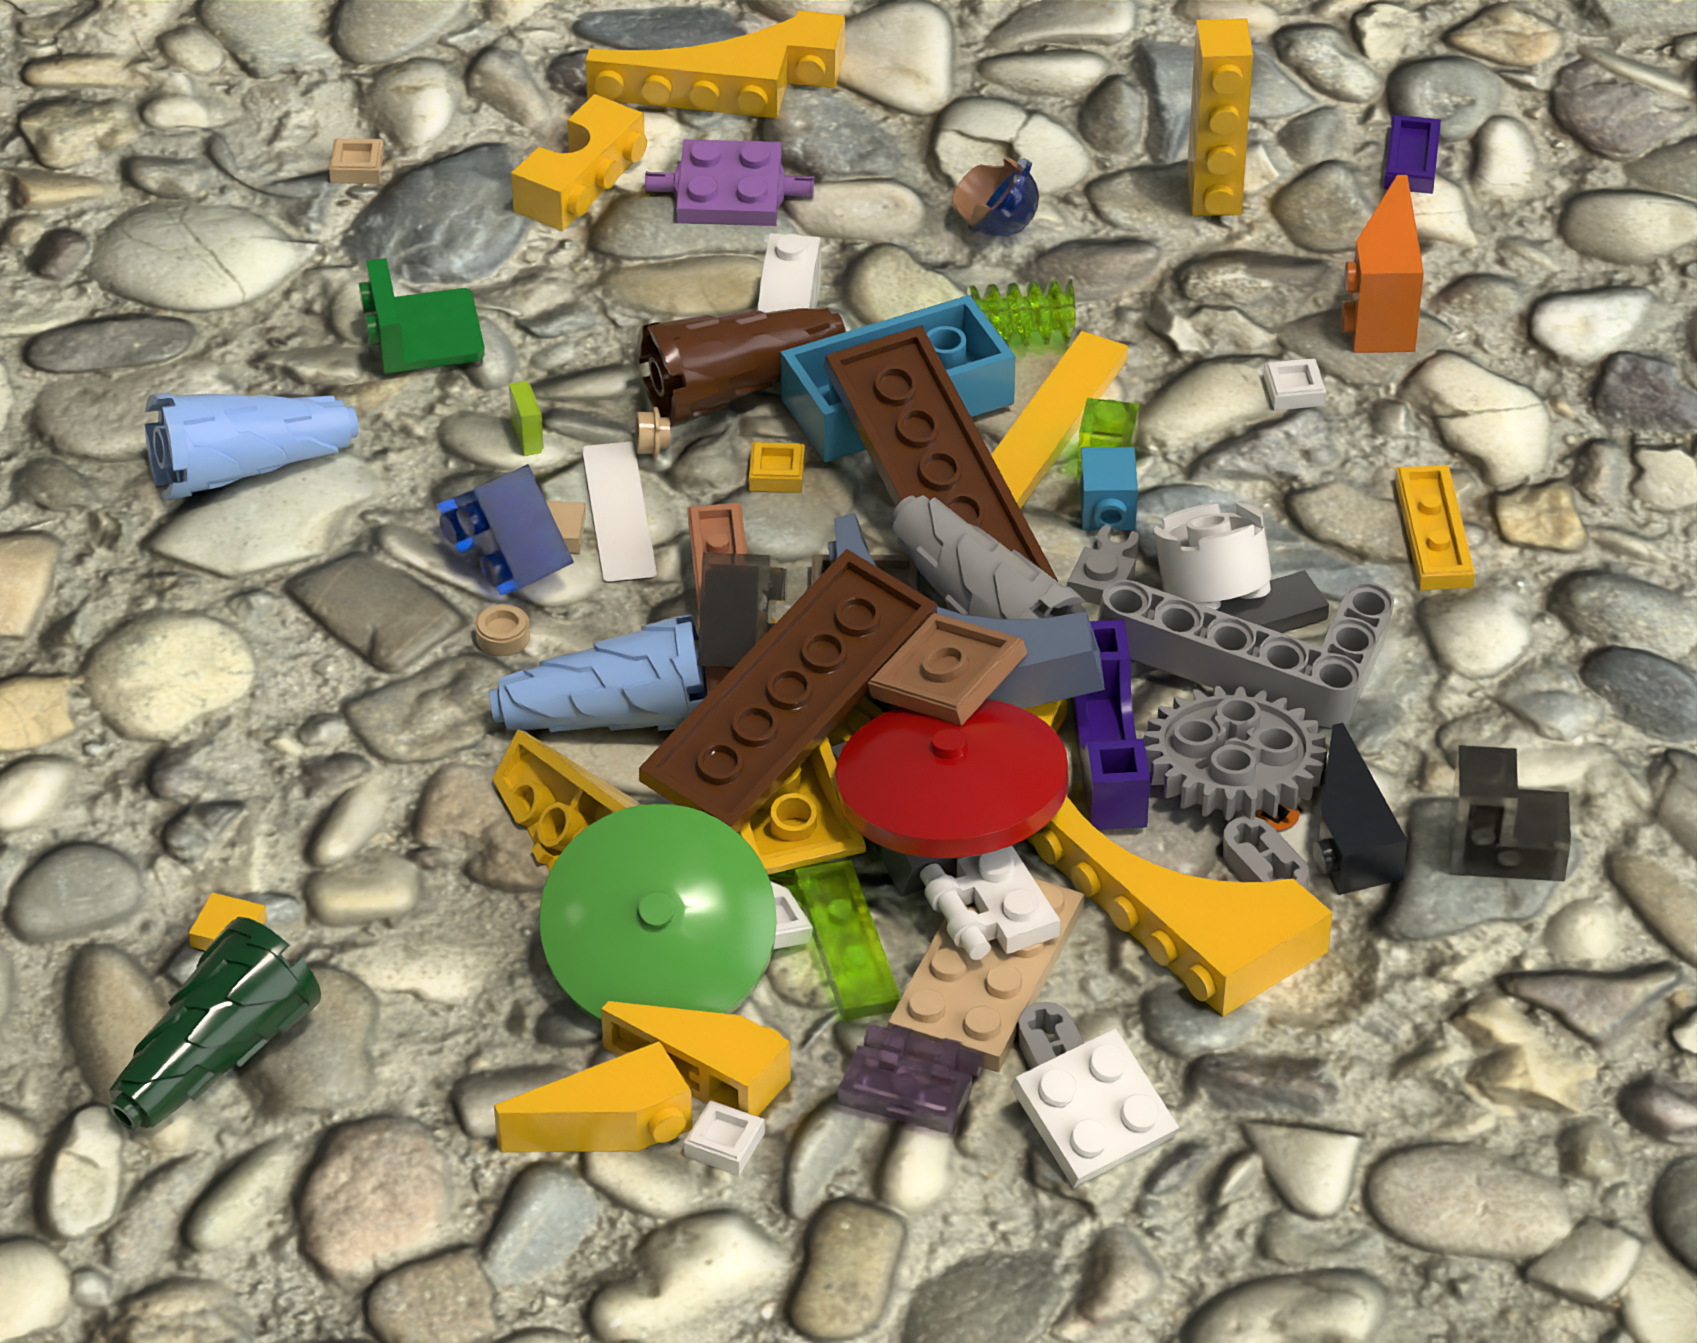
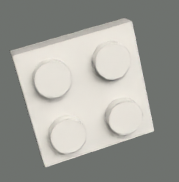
[1011,1028,1179,1188]

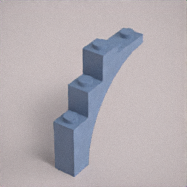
[828,513,1105,709]

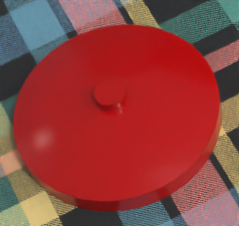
[836,699,1069,858]

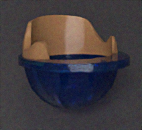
[951,157,1039,236]

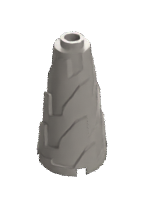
[891,495,1086,620]

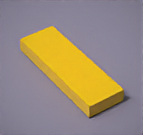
[1395,465,1475,590]

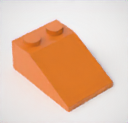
[1341,175,1424,353]

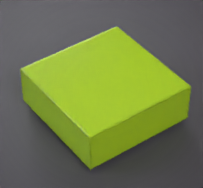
[509,380,544,456]

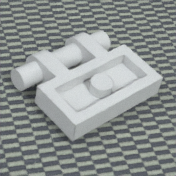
[920,846,1061,960]

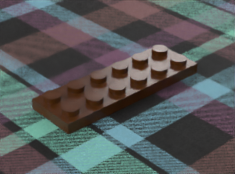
[824,325,1058,582]
[639,549,937,833]

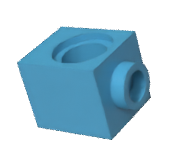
[1079,447,1138,530]

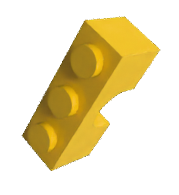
[511,94,647,231]

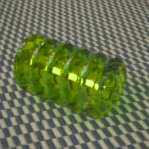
[967,279,1076,347]

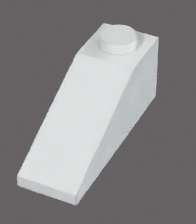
[757,233,821,382]

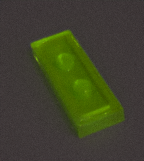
[793,860,901,1021]

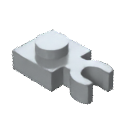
[1067,525,1139,605]

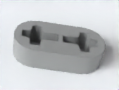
[1223,816,1309,891]
[1018,1002,1084,1070]

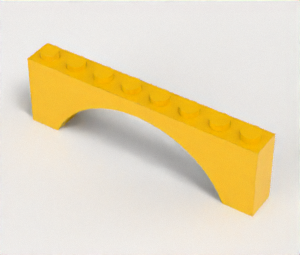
[1024,699,1333,1017]

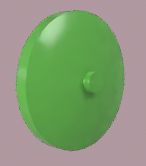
[539,804,777,1025]

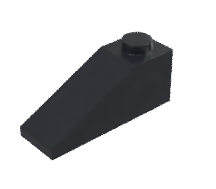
[1313,722,1408,895]

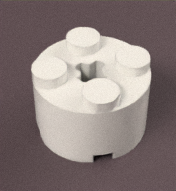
[1154,503,1272,610]

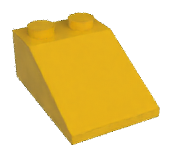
[738,736,866,875]

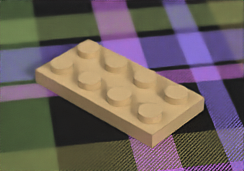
[888,878,1084,1072]

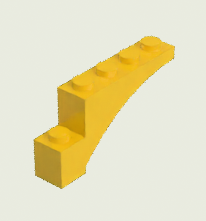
[585,10,845,119]

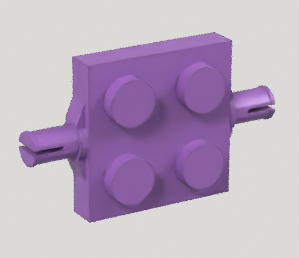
[645,139,814,226]

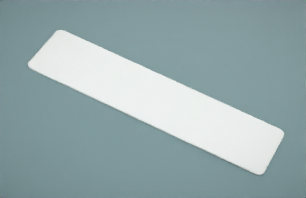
[582,441,657,582]

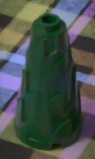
[109,917,321,1130]

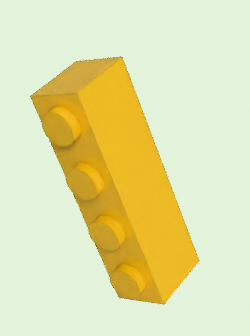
[1187,18,1253,217]

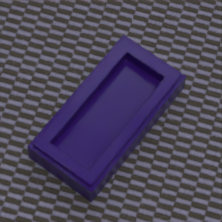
[1384,115,1441,194]

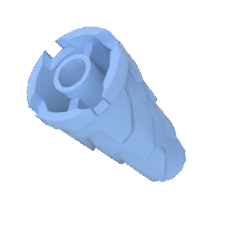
[145,392,358,500]
[489,614,707,732]

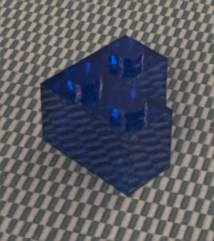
[437,464,574,596]

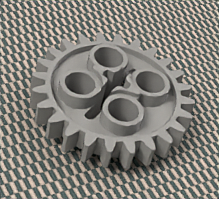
[1143,686,1327,820]

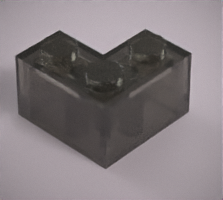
[698,552,788,667]
[1448,745,1571,882]

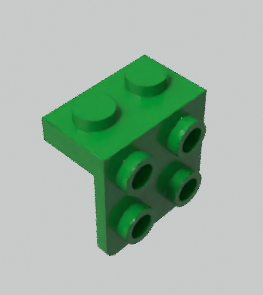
[359,258,485,373]

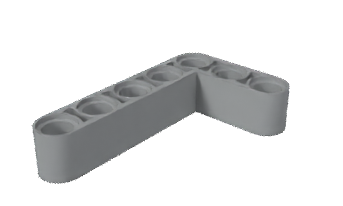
[1097,580,1394,728]

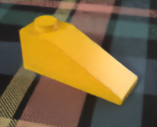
[601,1001,791,1117]
[494,1041,693,1153]

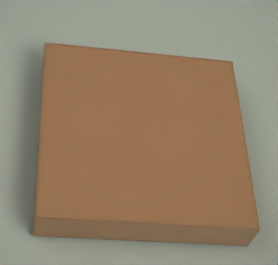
[867,613,1028,726]

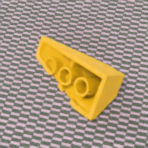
[492,729,643,871]

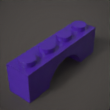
[1071,620,1150,830]

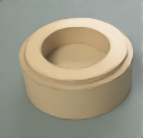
[475,604,530,656]

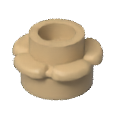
[635,407,670,459]

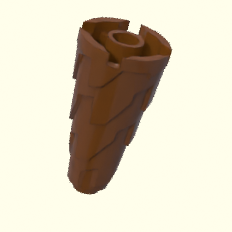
[637,307,846,428]

